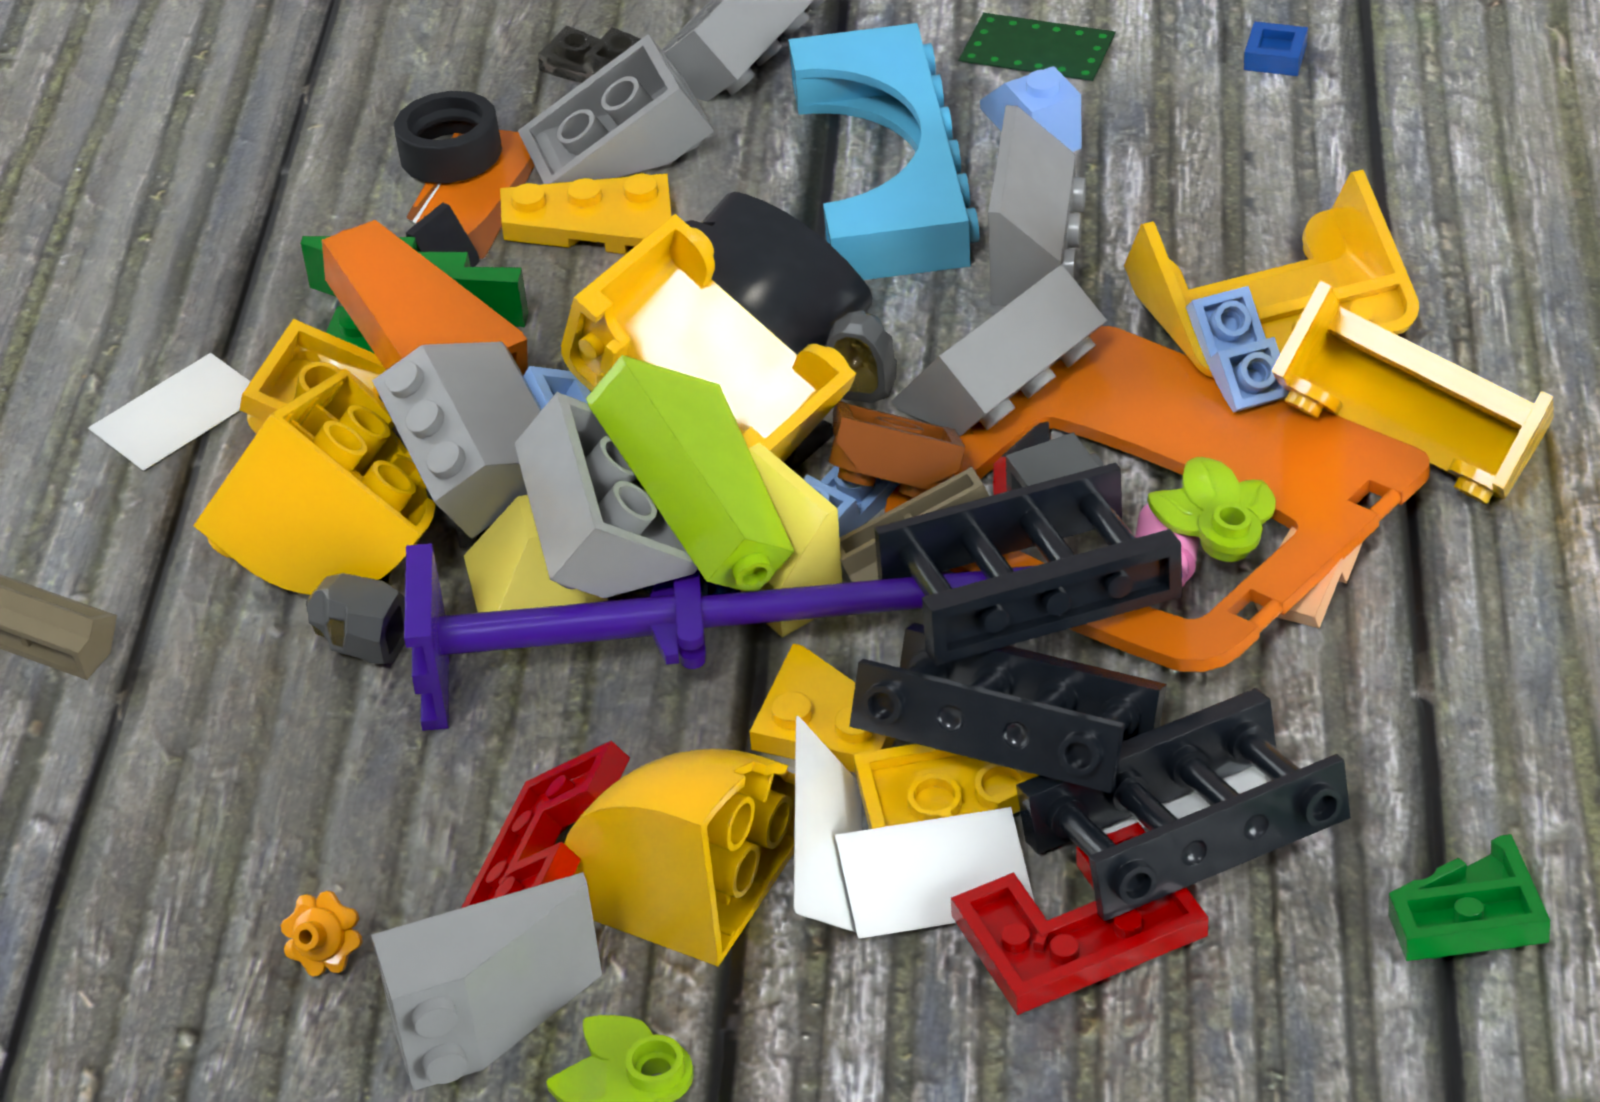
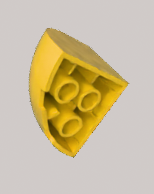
[193,368,436,595]
[564,749,795,967]

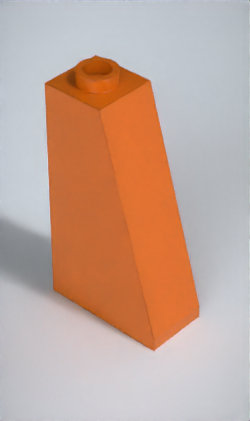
[322,220,528,375]

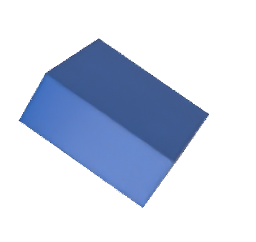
[1244,21,1308,76]

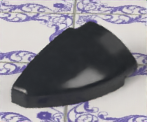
[590,192,873,392]

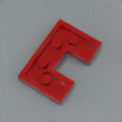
[461,740,630,908]
[951,822,1209,1015]

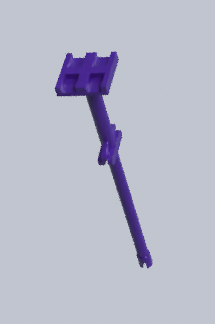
[404,543,1037,731]

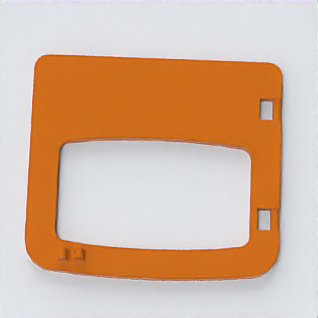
[885,326,1430,672]

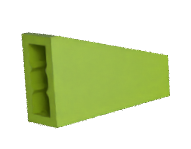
[586,355,794,592]

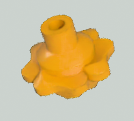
[280,890,363,977]

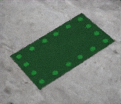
[958,12,1116,81]

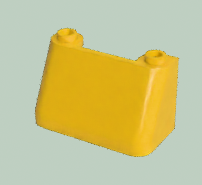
[561,214,857,462]

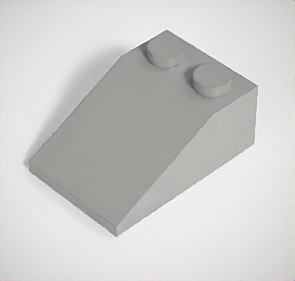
[518,34,714,184]
[371,872,602,1091]

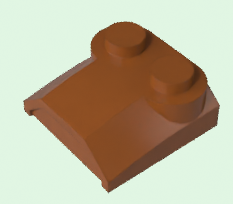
[828,401,965,498]

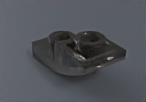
[538,25,641,83]

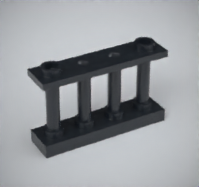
[874,462,1182,666]
[849,622,1167,793]
[1016,688,1351,921]

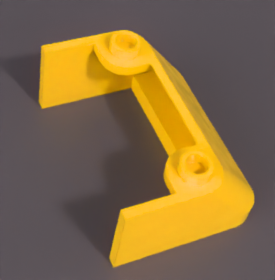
[1272,280,1554,505]

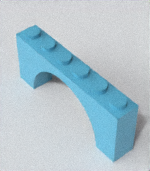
[789,23,980,280]

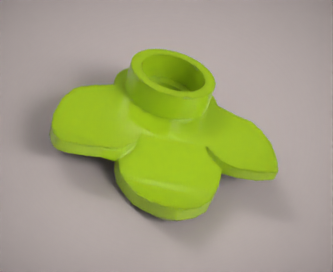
[1147,457,1276,562]
[546,1015,694,1102]

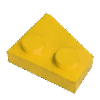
[749,643,895,773]

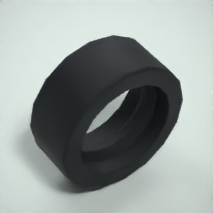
[394,91,502,183]

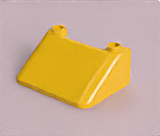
[1124,169,1419,378]

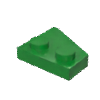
[1388,834,1551,961]

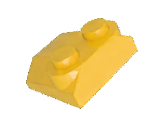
[239,319,386,434]

